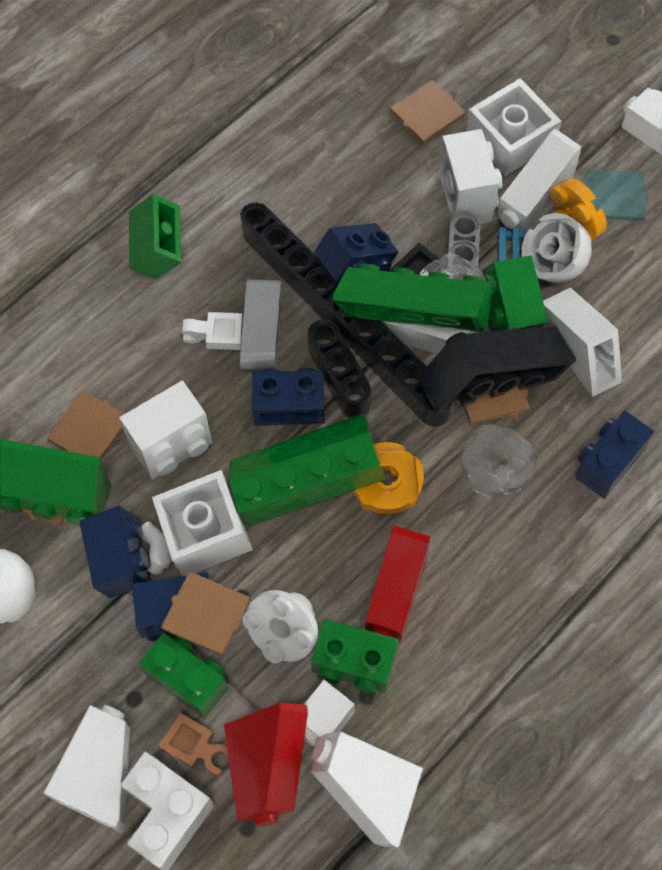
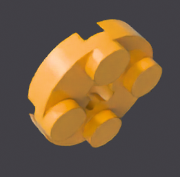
[550,178,607,241]
[353,442,424,515]

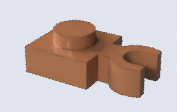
[158,713,228,777]

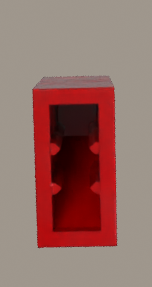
[365,525,431,643]
[224,703,308,827]

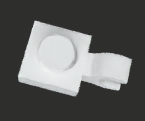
[182,312,243,350]

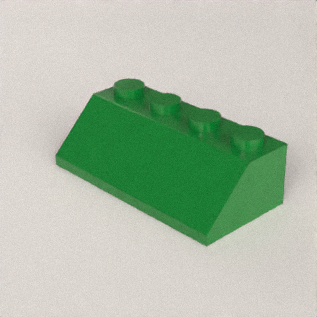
[333,264,493,333]
[229,413,386,527]
[0,439,112,526]

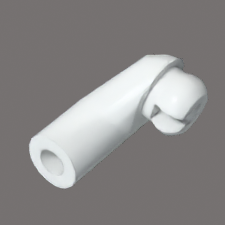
[140,521,172,575]

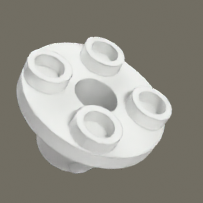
[242,590,318,663]

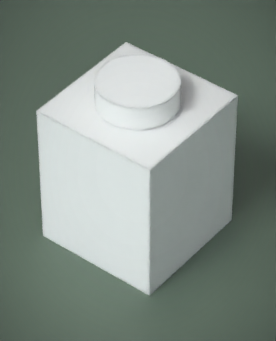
[304,680,355,747]

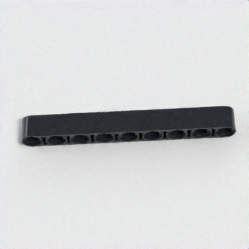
[240,202,452,427]

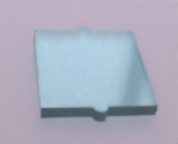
[586,170,648,221]

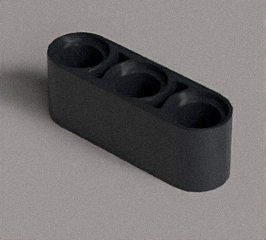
[308,319,371,418]

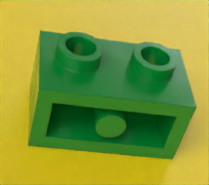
[129,194,181,279]
[481,255,548,331]
[311,619,398,695]
[139,632,228,720]

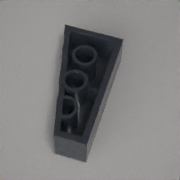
[417,326,576,413]

